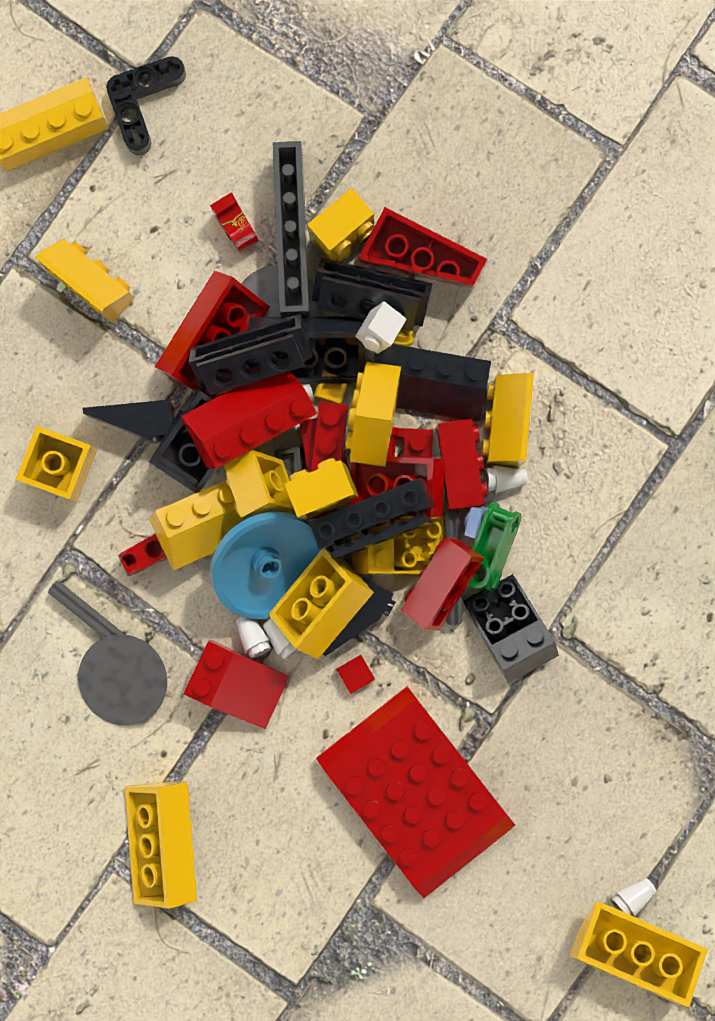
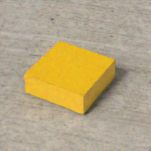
[314,370,348,404]

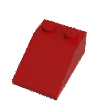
[349,456,445,518]
[183,640,290,729]

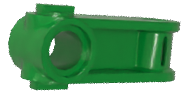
[468,502,522,591]

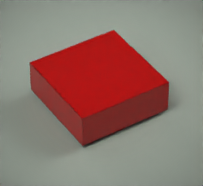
[336,654,376,694]

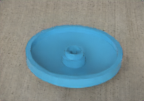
[210,512,321,619]

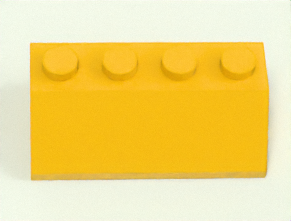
[0,77,109,172]
[125,782,197,909]
[569,901,708,1007]

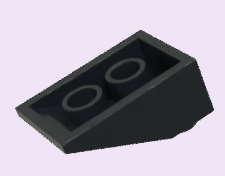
[149,387,215,493]

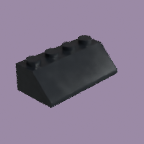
[248,317,365,384]
[373,344,491,423]

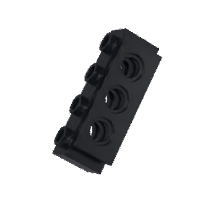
[311,258,433,331]
[189,314,313,395]
[309,478,436,559]

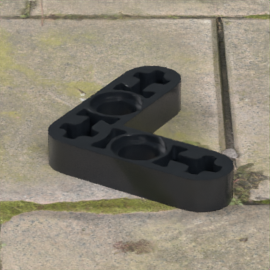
[106,56,186,156]

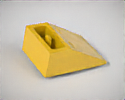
[352,516,444,575]

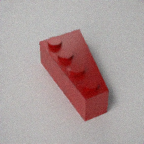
[358,207,487,289]

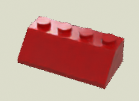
[154,270,270,399]
[181,371,317,469]

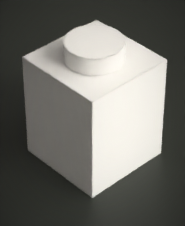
[355,301,406,354]

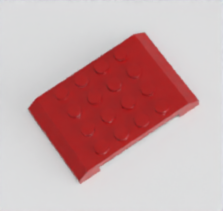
[316,686,516,898]

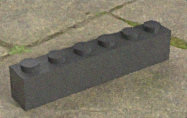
[272,141,310,317]

